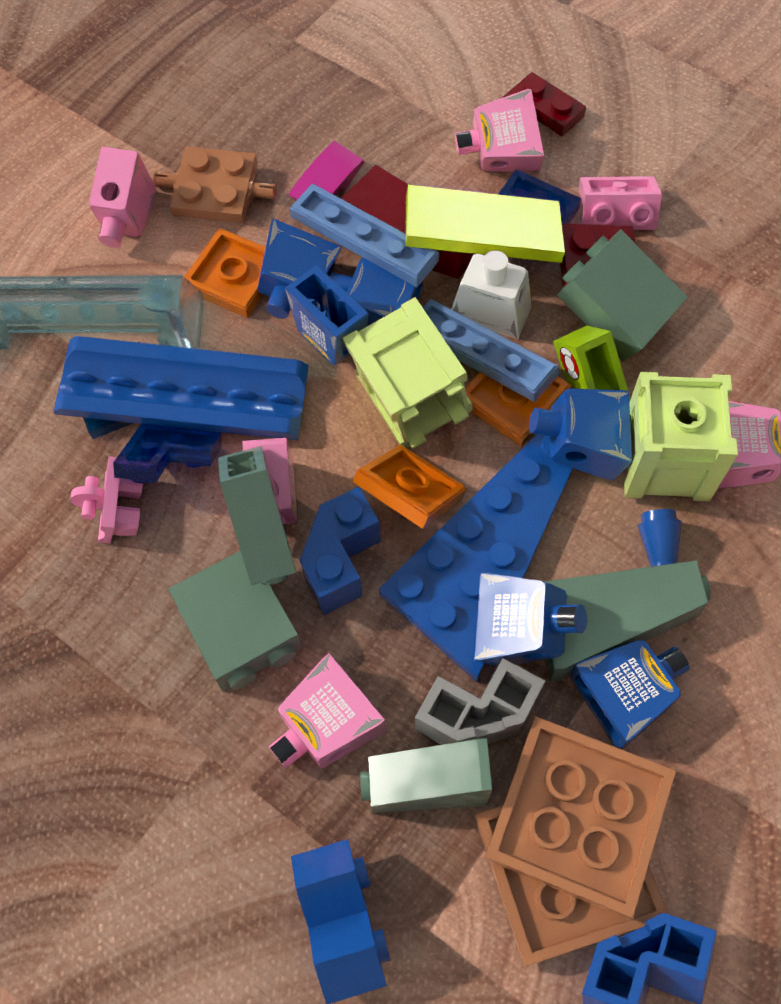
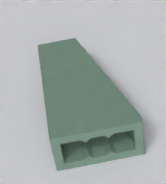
[544,560,711,682]

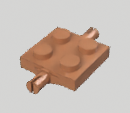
[153,146,277,223]

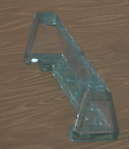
[0,275,204,349]

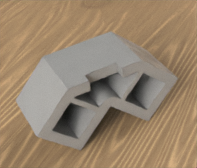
[415,658,545,745]

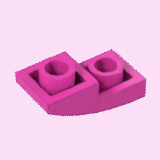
[289,141,365,201]

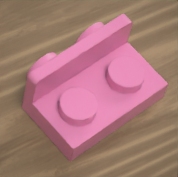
[579,176,662,230]

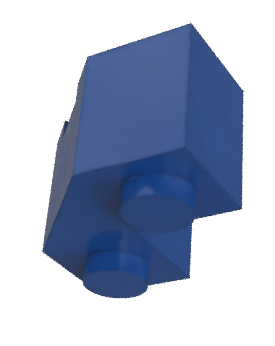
[300,486,381,615]
[291,839,391,1004]
[582,913,717,1004]

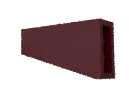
[340,165,482,279]

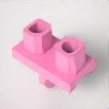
[70,456,144,544]

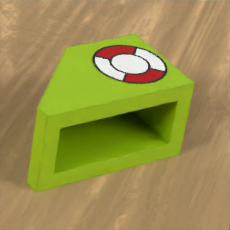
[553,325,631,402]

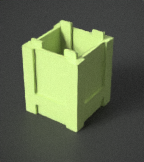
[342,297,473,449]
[624,372,738,501]

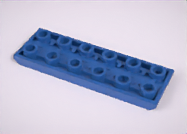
[53,336,309,441]

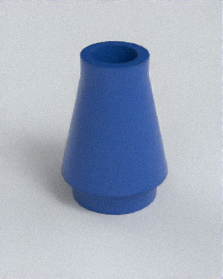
[637,509,682,567]

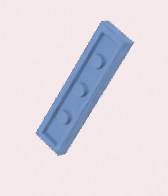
[290,183,439,287]
[423,299,559,402]

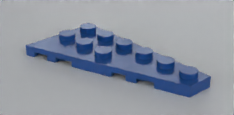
[379,434,574,682]

